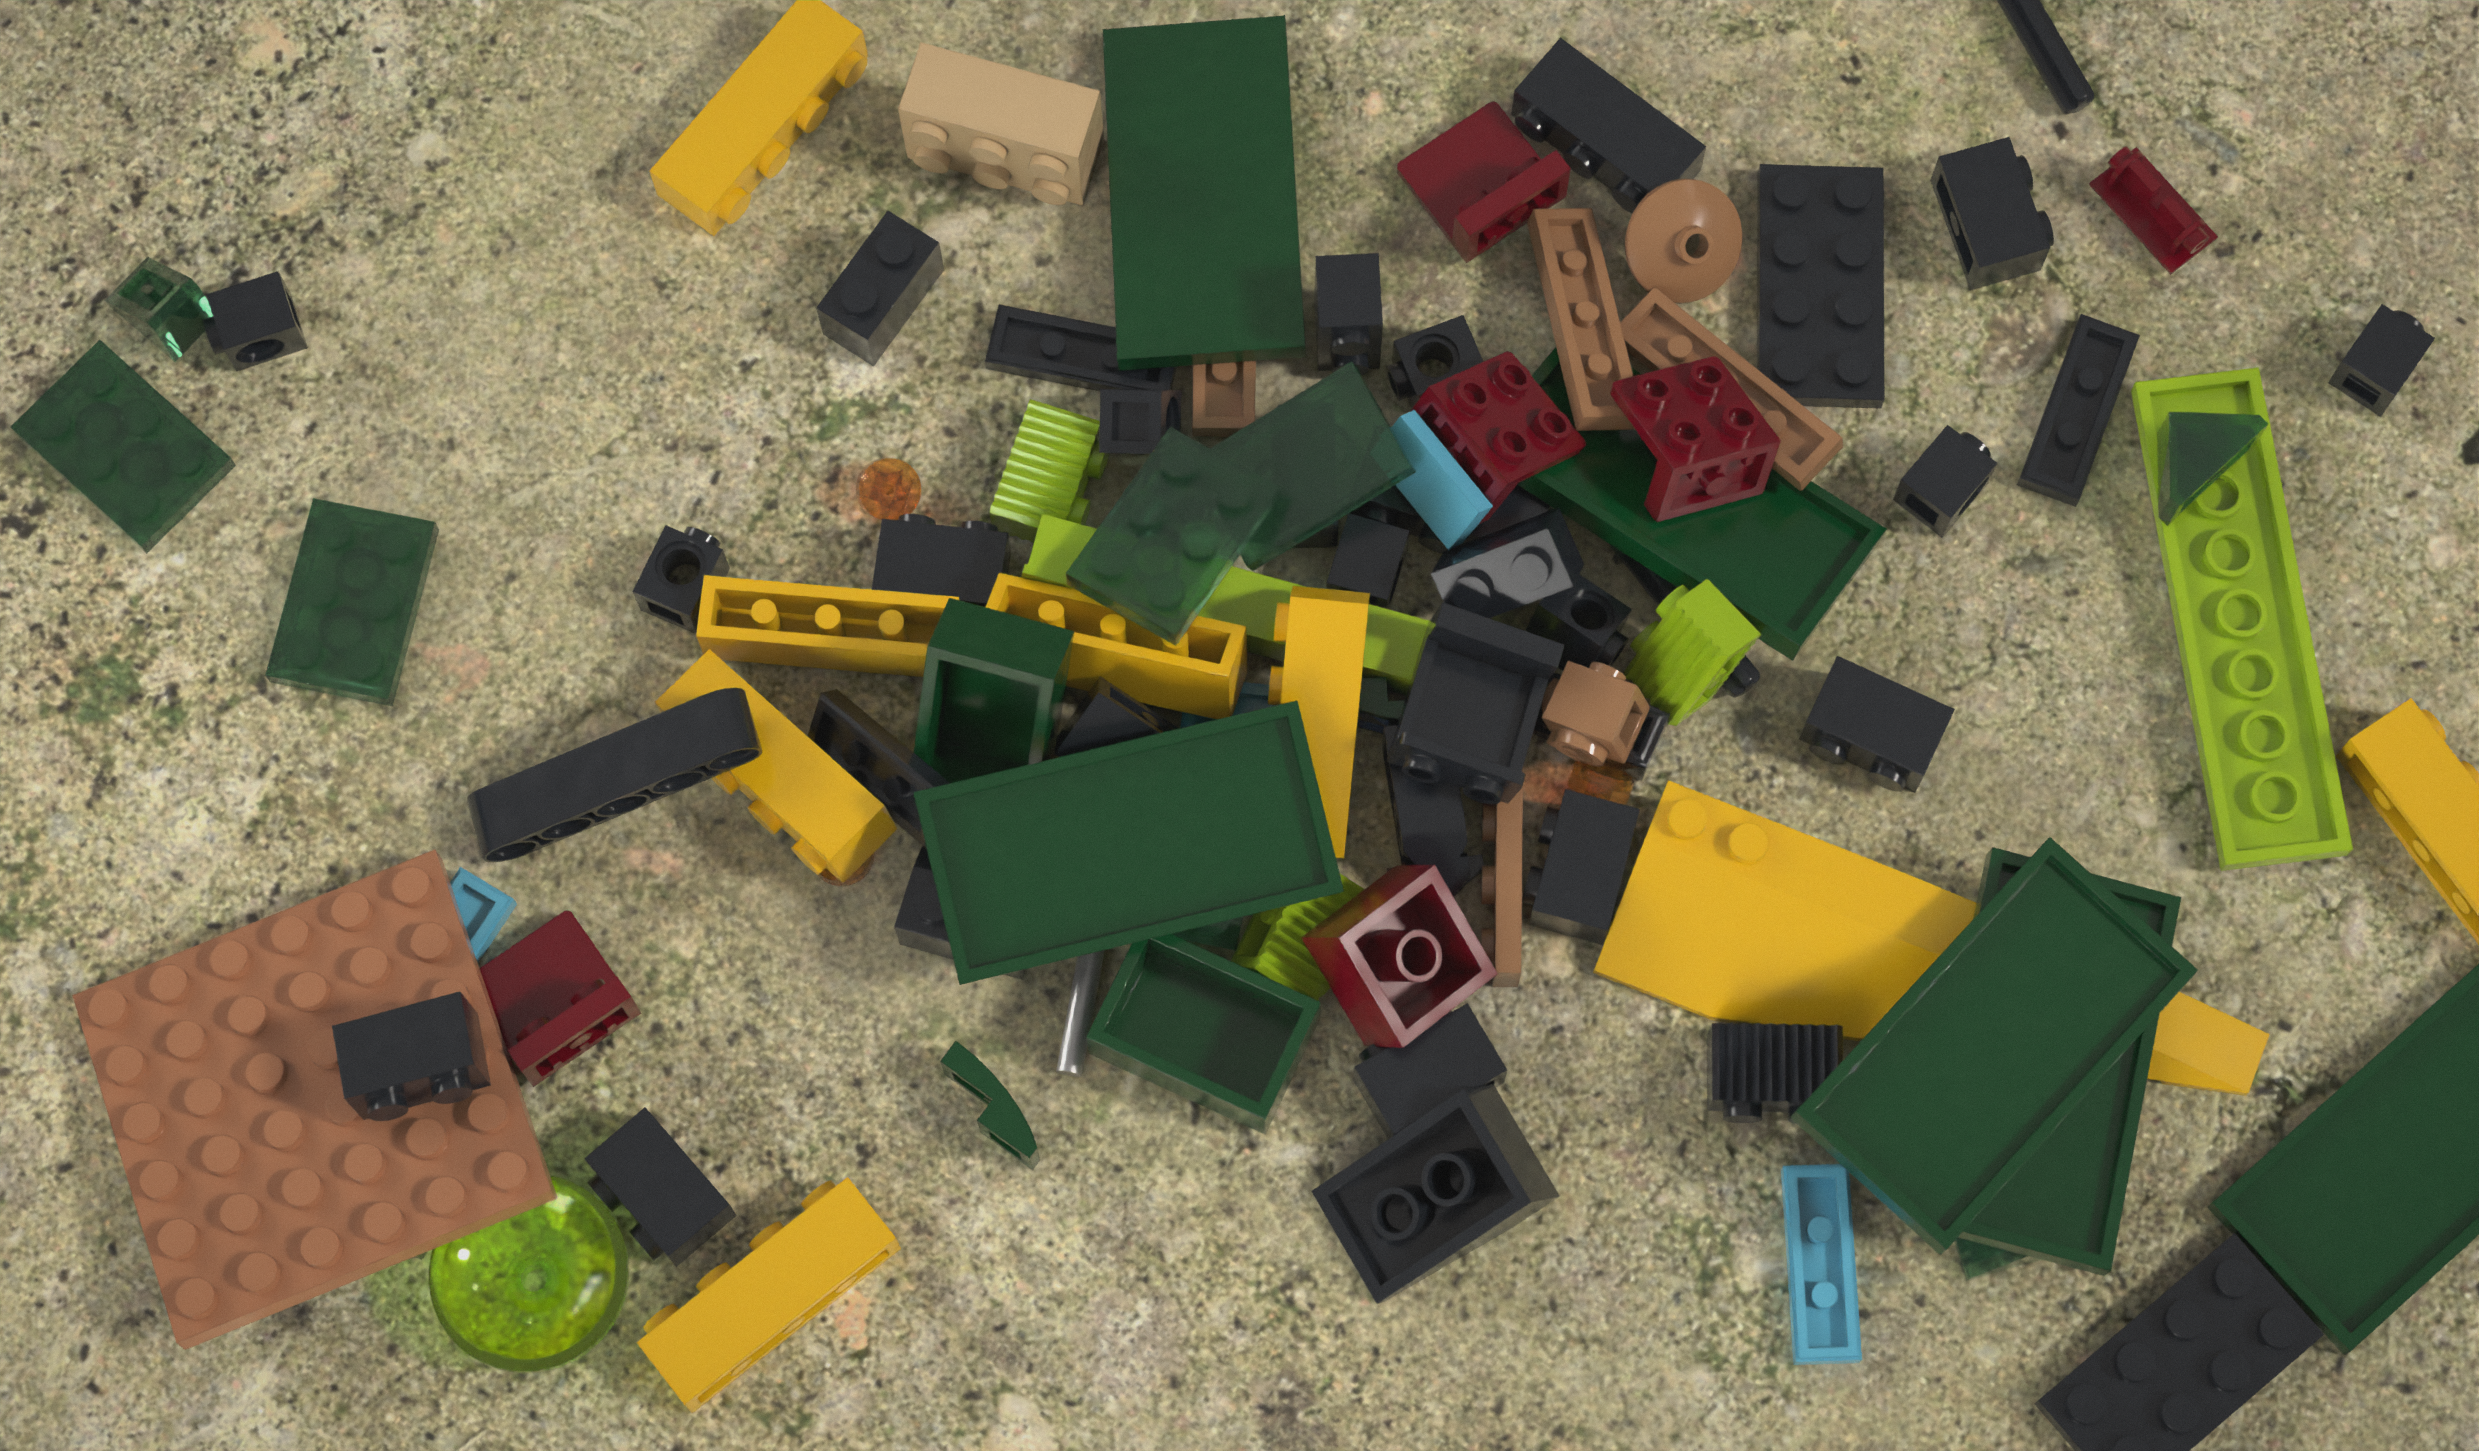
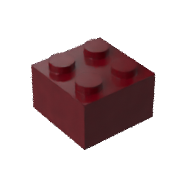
[1301,865,1498,1048]

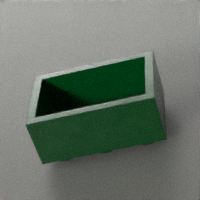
[914,598,1074,783]
[1086,934,1321,1135]

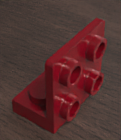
[1397,101,1571,263]
[1410,351,1586,525]
[1610,356,1781,522]
[479,910,641,1087]

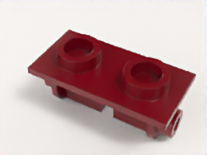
[2089,146,2218,275]

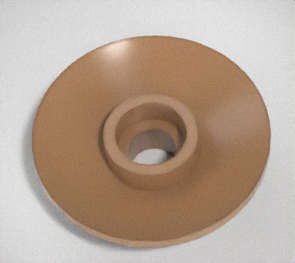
[1625,179,1742,303]

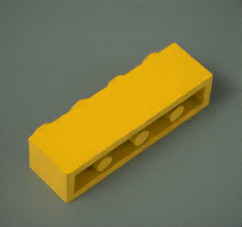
[649,0,868,236]
[986,573,1247,719]
[696,575,959,677]
[1268,586,1370,858]
[655,649,897,883]
[2336,698,2479,945]
[636,1177,901,1413]

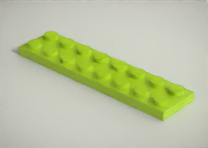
[2131,367,2353,871]

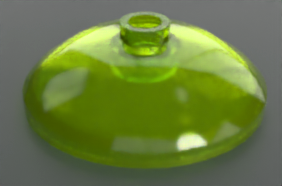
[429,1175,629,1373]

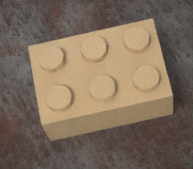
[898,42,1104,206]

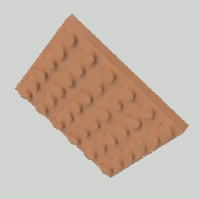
[72,850,558,1350]

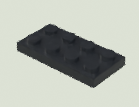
[1757,164,1885,409]
[2035,1233,2324,1451]

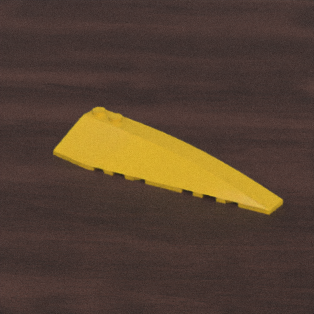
[1593,780,2270,1096]

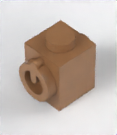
[1542,661,1650,767]

